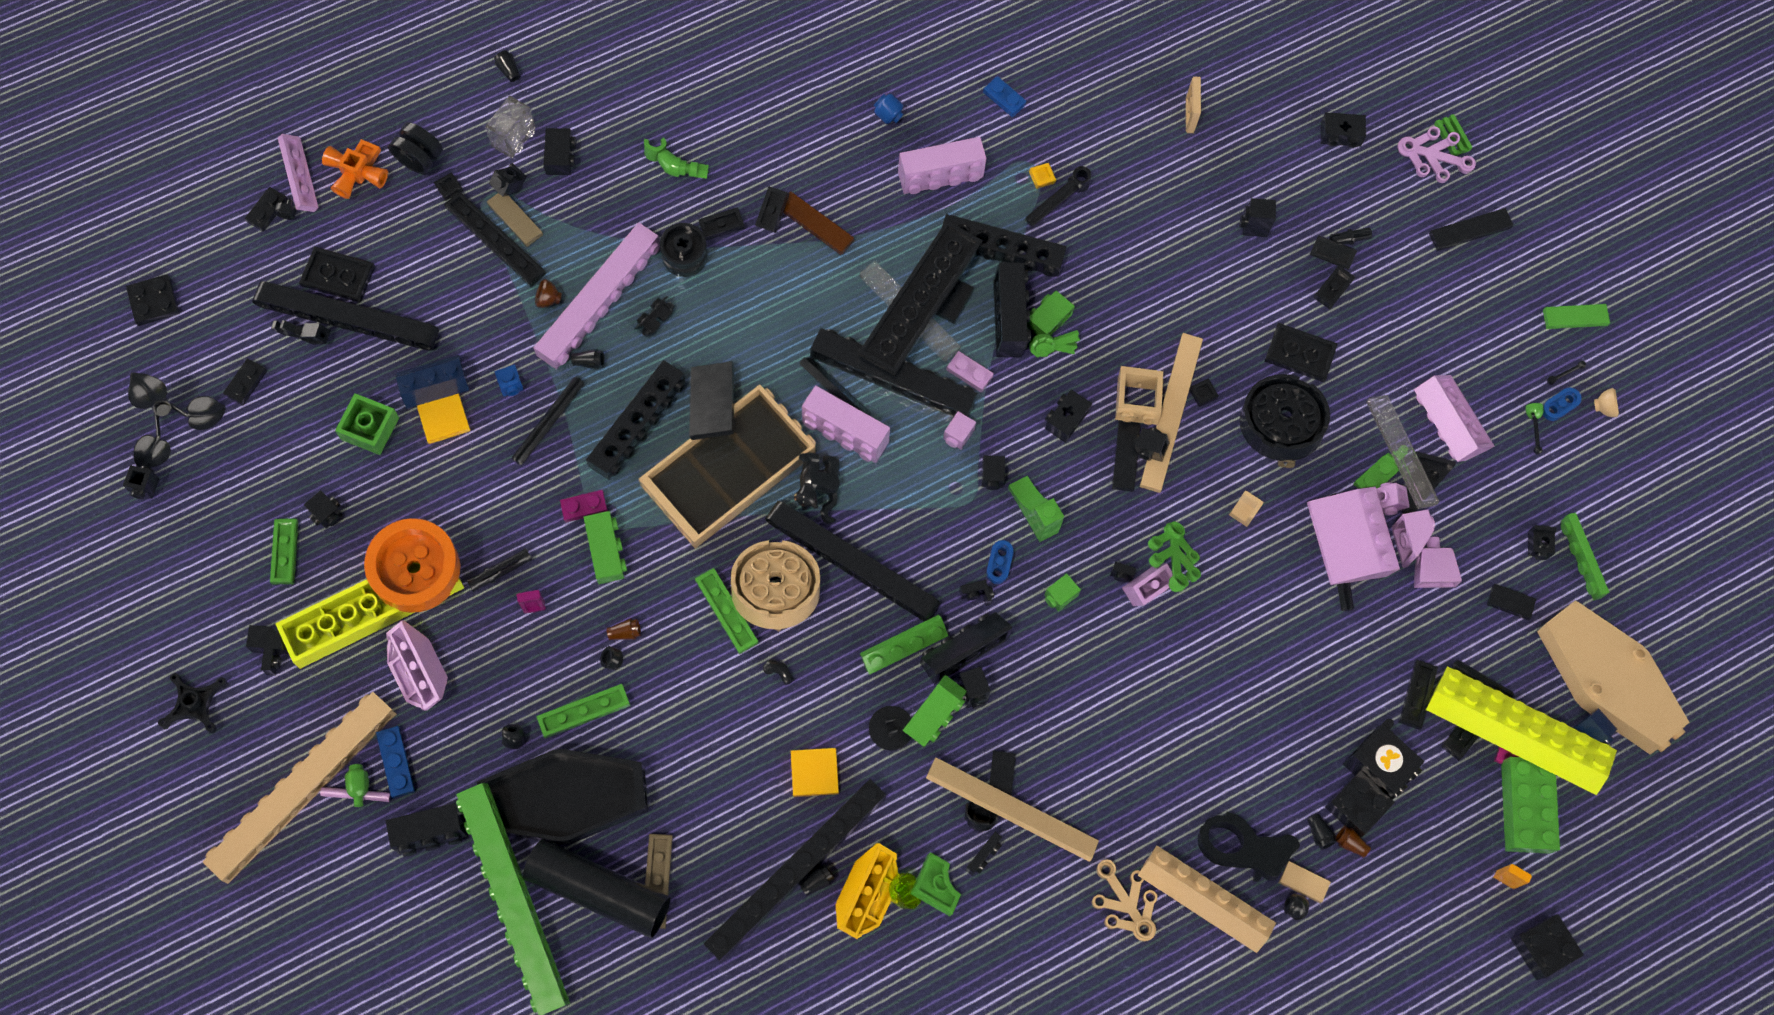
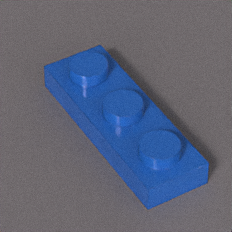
[376,726,415,799]

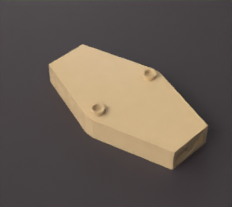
[1537,600,1690,754]

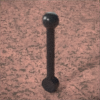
[1547,361,1586,385]

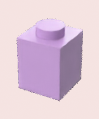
[943,411,976,450]

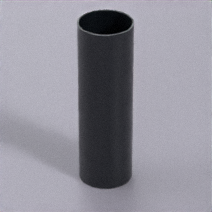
[523,839,671,938]

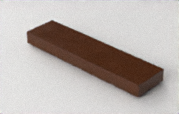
[783,191,854,255]

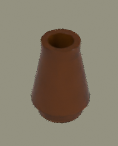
[607,618,641,640]
[1335,826,1371,858]

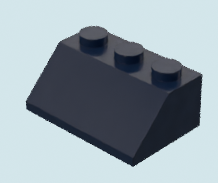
[396,355,469,409]

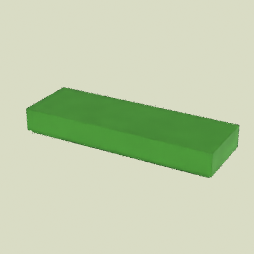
[1543,304,1610,329]
[270,519,298,585]

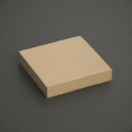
[1186,76,1201,133]

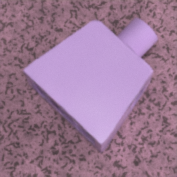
[1414,537,1462,588]

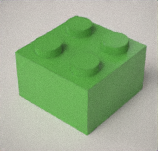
[335,393,399,455]

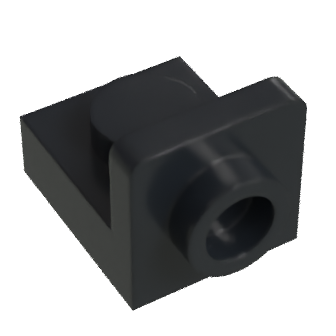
[959,579,994,606]

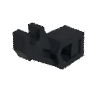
[271,320,331,345]

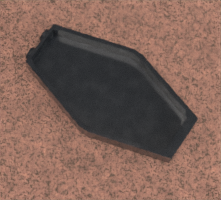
[477,749,648,845]

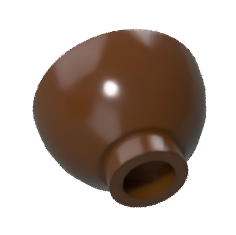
[535,279,562,308]

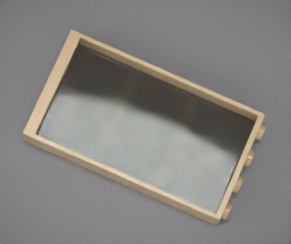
[639,385,816,549]

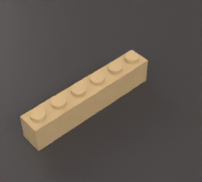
[1138,846,1276,953]

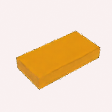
[1493,864,1532,889]

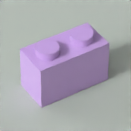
[1122,563,1172,606]

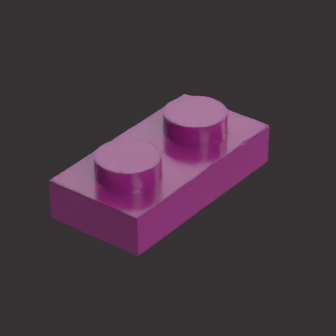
[560,490,608,523]

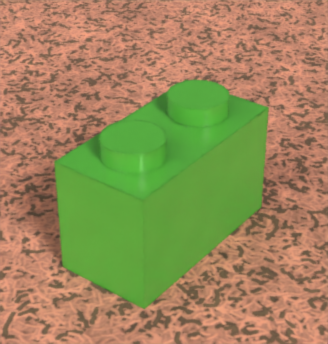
[1027,290,1075,336]

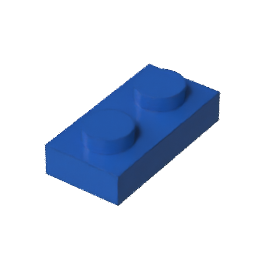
[983,76,1027,118]

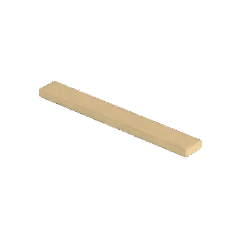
[1140,333,1203,493]
[926,758,1099,862]

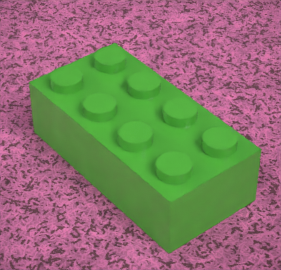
[1501,757,1560,854]

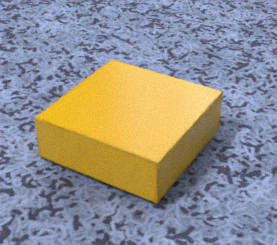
[1029,163,1056,189]

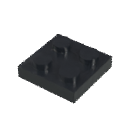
[126,274,180,326]

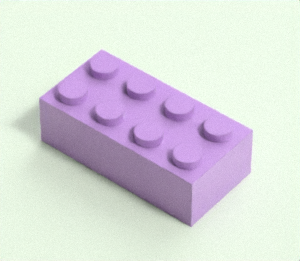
[898,137,986,194]
[802,385,890,463]

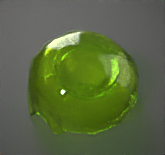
[889,872,922,909]

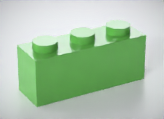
[584,511,627,584]
[903,675,967,747]

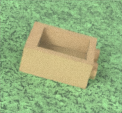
[1115,366,1163,425]

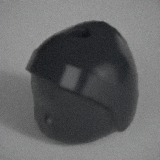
[501,724,525,750]
[1283,894,1309,920]

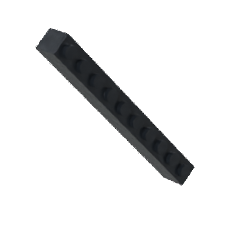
[703,779,886,963]

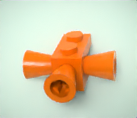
[322,139,388,199]

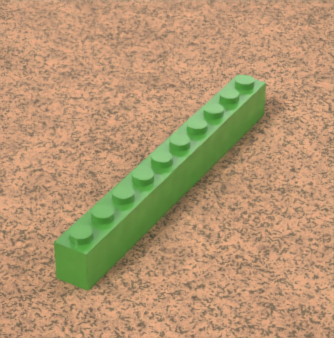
[456,783,570,1015]

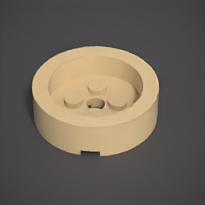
[731,540,820,629]

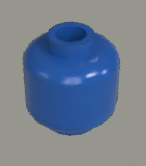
[873,94,904,124]

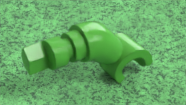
[644,138,709,179]

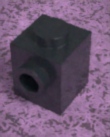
[1134,428,1170,462]
[123,465,160,500]
[304,490,343,529]

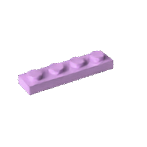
[278,134,318,212]

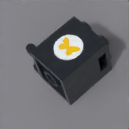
[1343,718,1425,800]

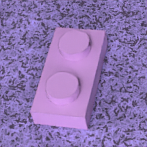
[946,351,994,393]

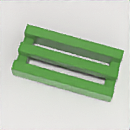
[1434,114,1473,156]

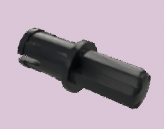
[1329,227,1372,245]

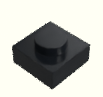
[1110,561,1136,583]

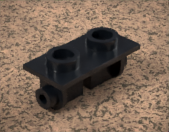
[634,296,675,337]

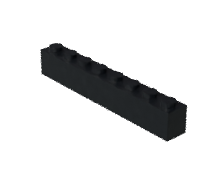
[810,328,977,417]

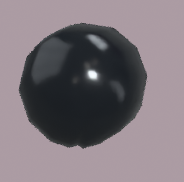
[965,802,999,832]

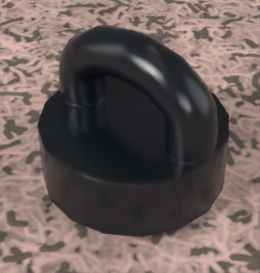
[274,198,297,220]
[600,646,623,670]

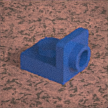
[494,364,524,397]

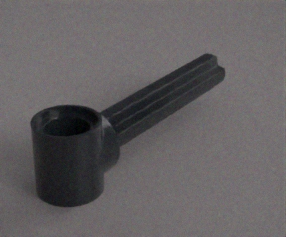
[1025,166,1091,226]

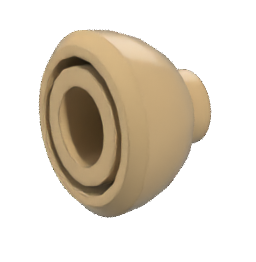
[1594,388,1619,417]

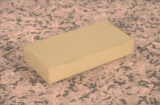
[1278,861,1331,903]

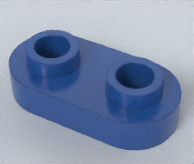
[1543,388,1582,421]
[986,540,1013,584]

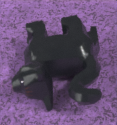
[794,453,840,524]

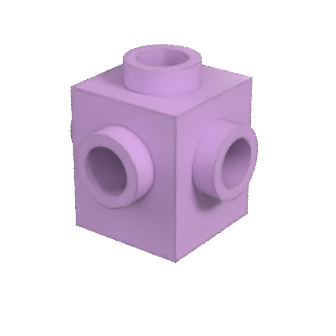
[1376,483,1409,515]

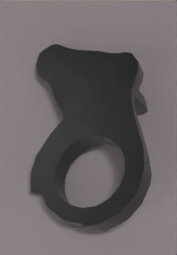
[1197,811,1300,882]

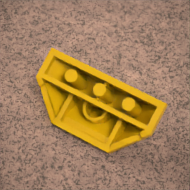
[836,843,899,939]

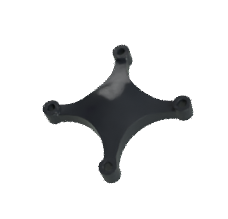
[158,673,228,734]

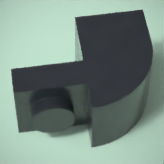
[246,625,288,676]

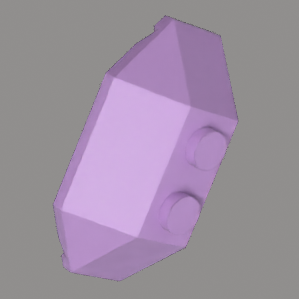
[386,621,448,710]

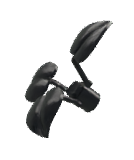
[128,372,226,468]

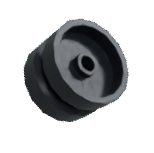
[388,122,443,174]
[660,223,708,277]

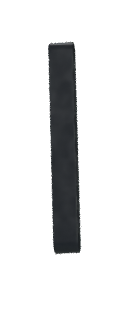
[252,281,440,351]
[765,501,941,622]

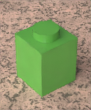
[1044,573,1081,612]

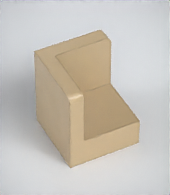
[1229,491,1264,527]

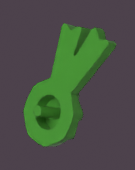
[1029,330,1080,357]

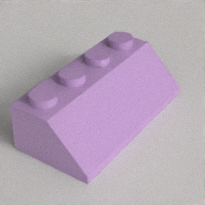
[1414,375,1495,462]

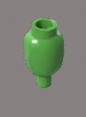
[345,764,369,807]

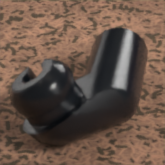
[763,659,794,685]

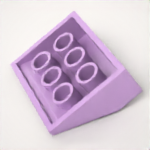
[1307,487,1400,585]

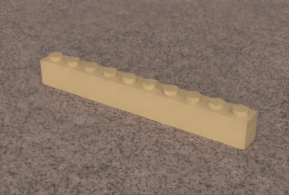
[203,692,397,884]

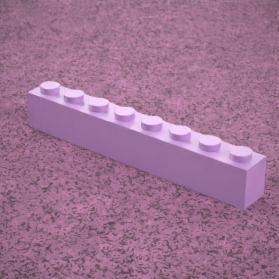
[533,222,660,370]

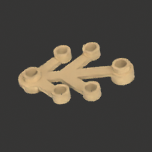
[1092,859,1158,941]

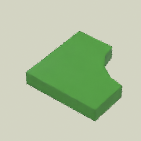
[910,852,961,916]

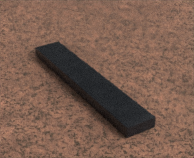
[444,191,546,287]

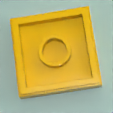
[417,394,470,444]
[791,748,839,797]

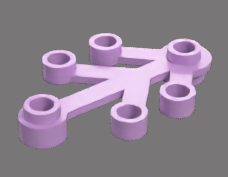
[1397,126,1476,183]

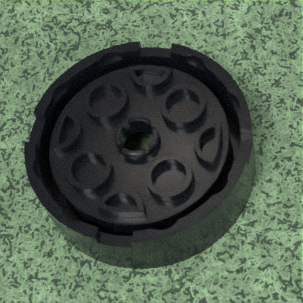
[1240,374,1330,461]

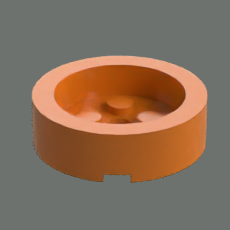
[364,519,460,613]

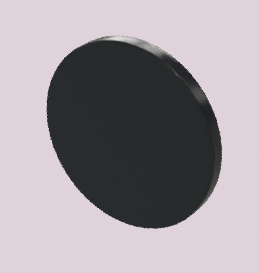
[869,706,912,751]

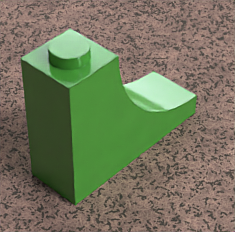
[1008,476,1064,542]

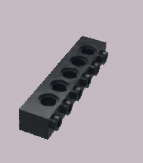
[942,214,1067,277]
[586,360,686,480]

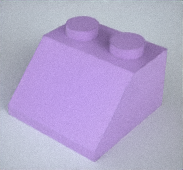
[1391,510,1435,568]

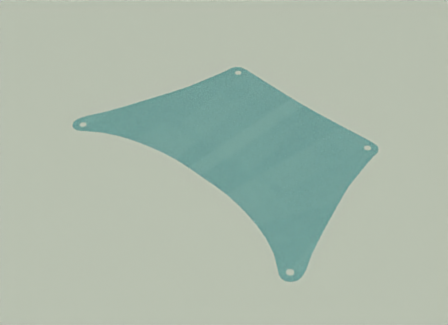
[480,161,1040,530]

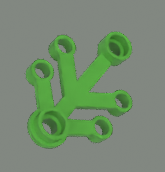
[1148,521,1201,592]

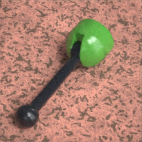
[1525,403,1544,455]

